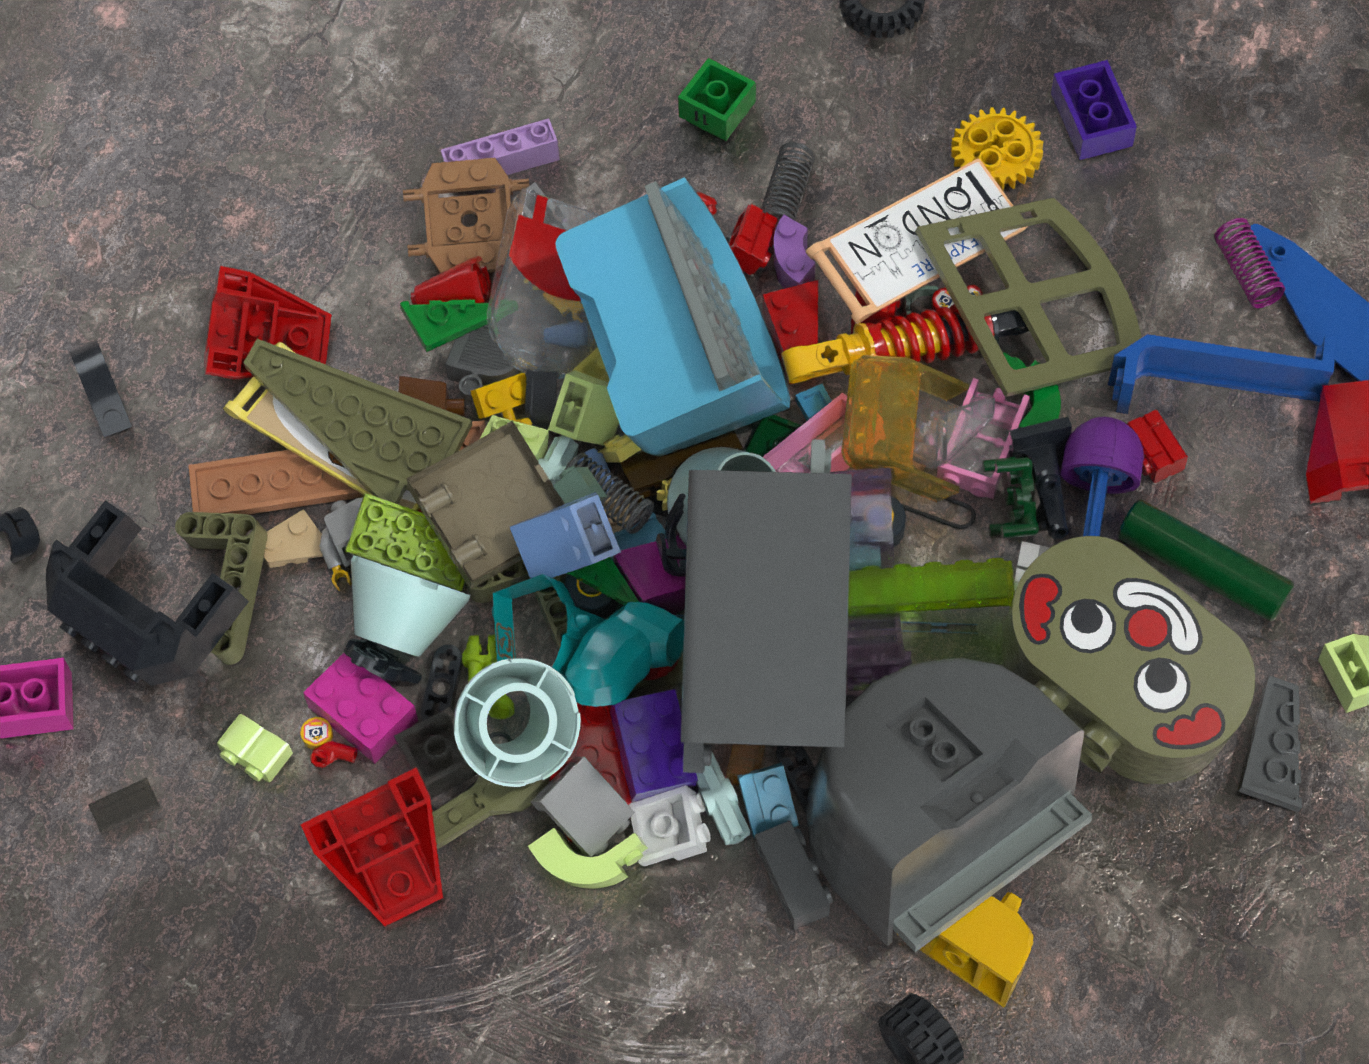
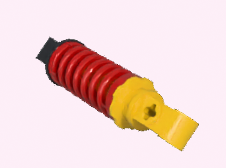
[781,304,1030,383]

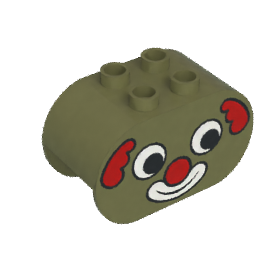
[1001,536,1255,784]

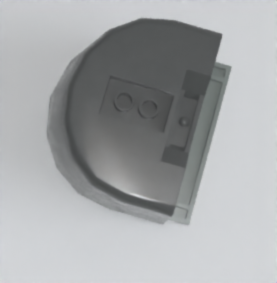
[806,657,1093,952]

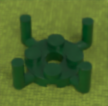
[982,457,1039,539]

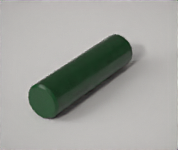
[1118,499,1294,622]

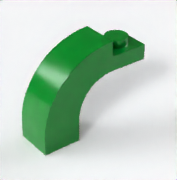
[1003,353,1061,428]

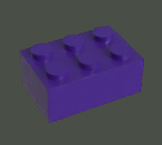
[1051,60,1137,160]
[610,689,698,802]

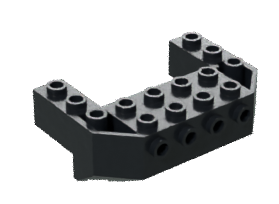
[46,500,249,686]

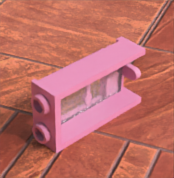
[936,378,1030,499]
[763,393,888,474]

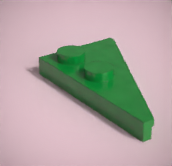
[567,557,639,605]

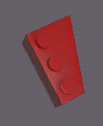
[762,280,818,385]

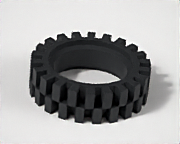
[839,0,925,38]

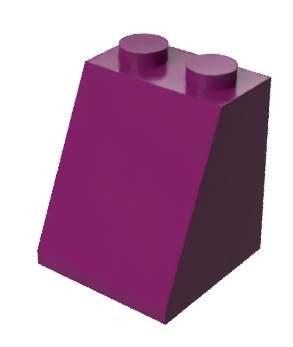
[613,535,687,615]

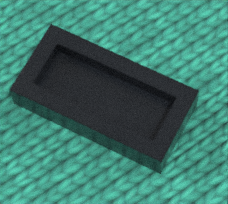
[525,369,558,432]

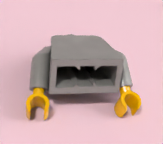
[319,498,363,591]

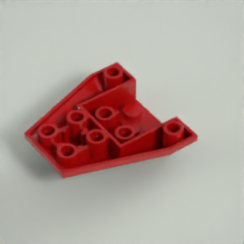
[1306,380,1369,504]

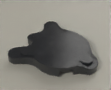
[344,638,422,684]

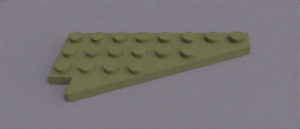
[244,339,472,505]

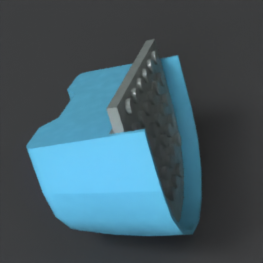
[555,177,790,456]

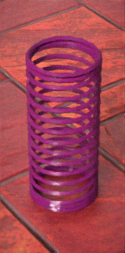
[1214,218,1286,308]

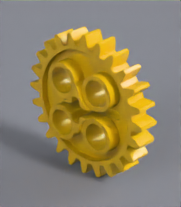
[951,107,1044,191]

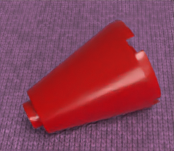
[411,256,494,305]

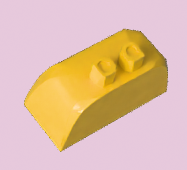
[897,892,1033,1007]

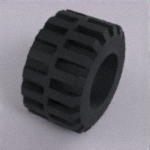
[878,993,964,1064]

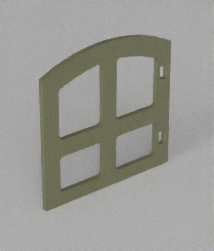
[915,198,1142,397]

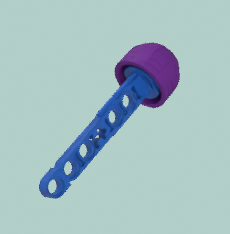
[1061,417,1144,536]

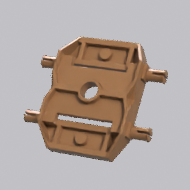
[403,157,529,273]

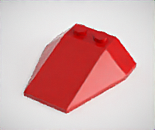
[204,266,332,380]
[300,767,444,926]

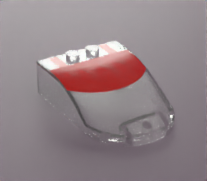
[487,188,601,379]

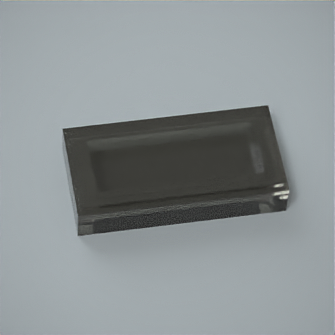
[88,777,161,835]

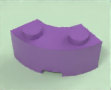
[774,215,815,289]

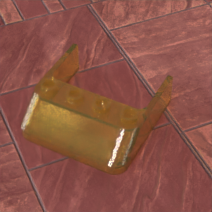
[841,355,969,503]

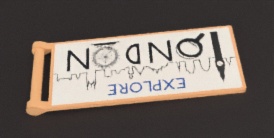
[806,159,1028,324]

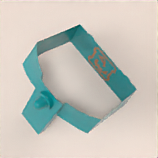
[492,574,606,677]

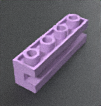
[441,119,560,175]

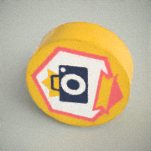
[300,717,333,750]

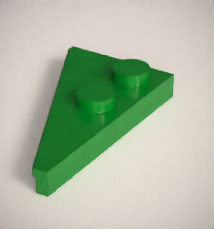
[400,299,518,352]

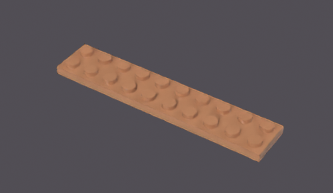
[189,420,486,515]

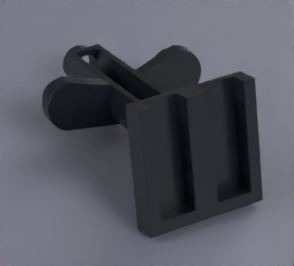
[1009,417,1072,540]

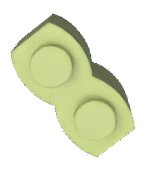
[217,714,293,783]

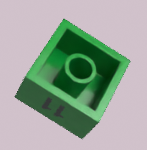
[678,58,756,141]

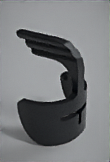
[656,493,686,577]
[0,507,40,563]

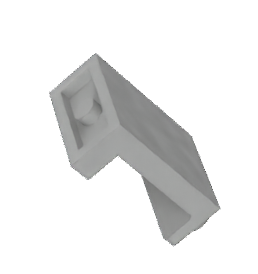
[531,757,635,857]

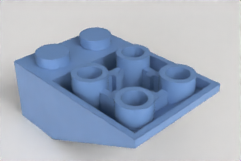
[510,492,621,579]

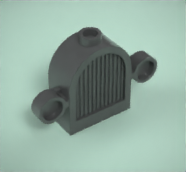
[445,313,531,401]

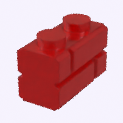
[729,204,778,275]
[1126,410,1188,483]

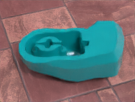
[564,602,684,707]

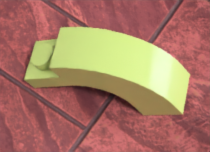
[528,828,648,889]

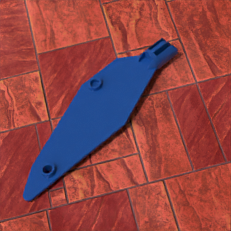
[1250,224,1369,381]

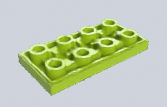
[345,493,465,591]

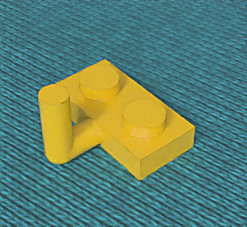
[470,372,532,426]

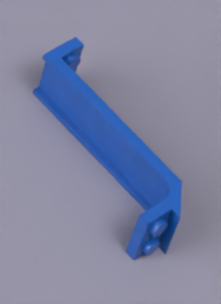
[1108,334,1337,414]

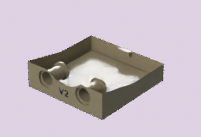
[407,420,565,590]

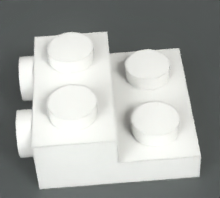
[629,786,711,867]

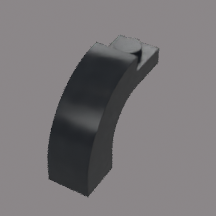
[69,339,132,437]

